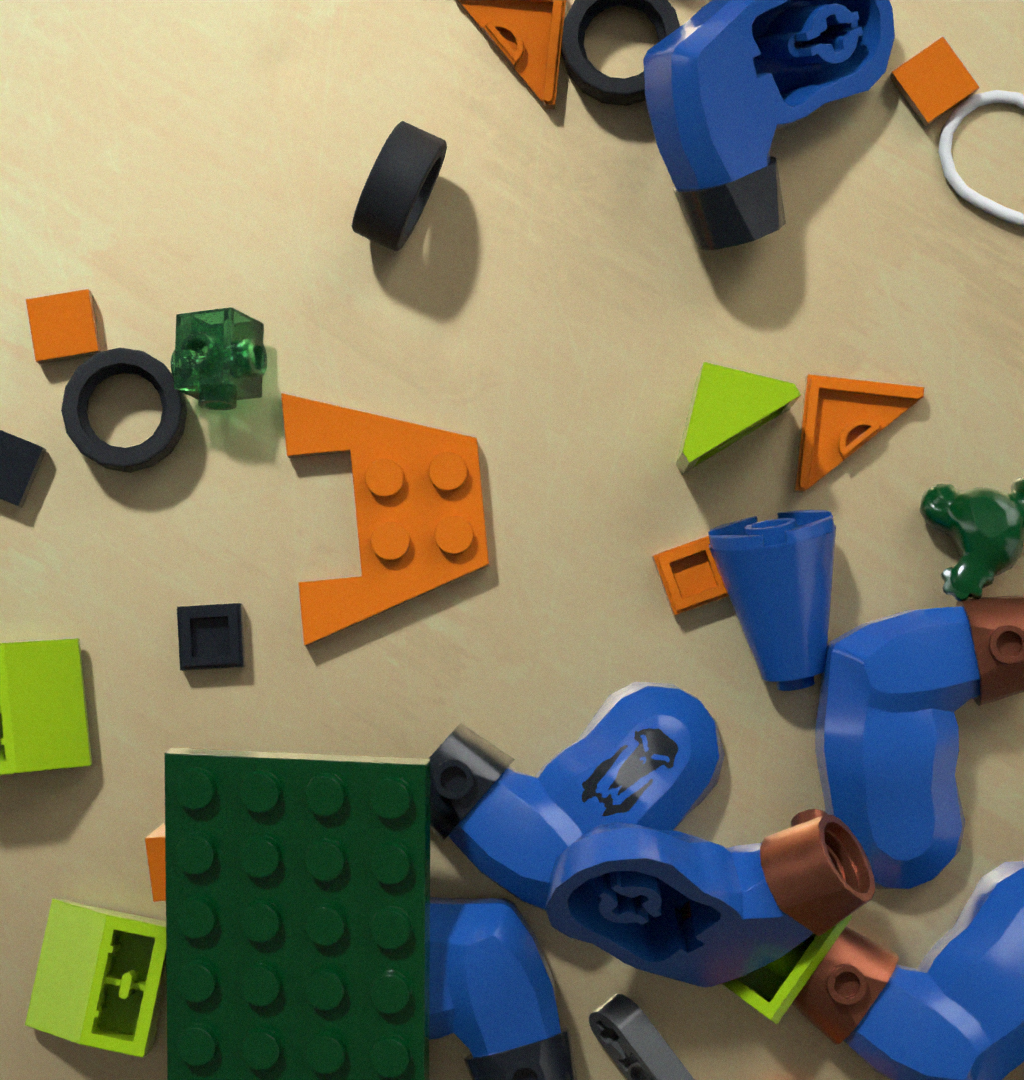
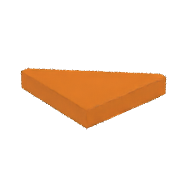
[457,0,566,110]
[793,374,925,493]

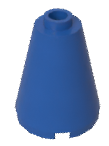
[708,510,836,691]

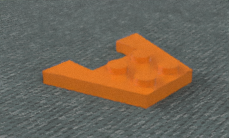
[281,393,489,647]

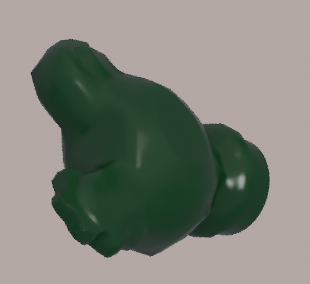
[920,477,1024,602]

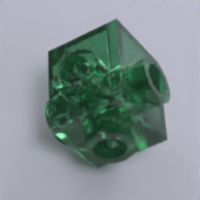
[171,307,267,410]

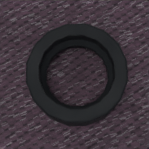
[561,0,680,106]
[352,121,447,251]
[61,348,187,472]

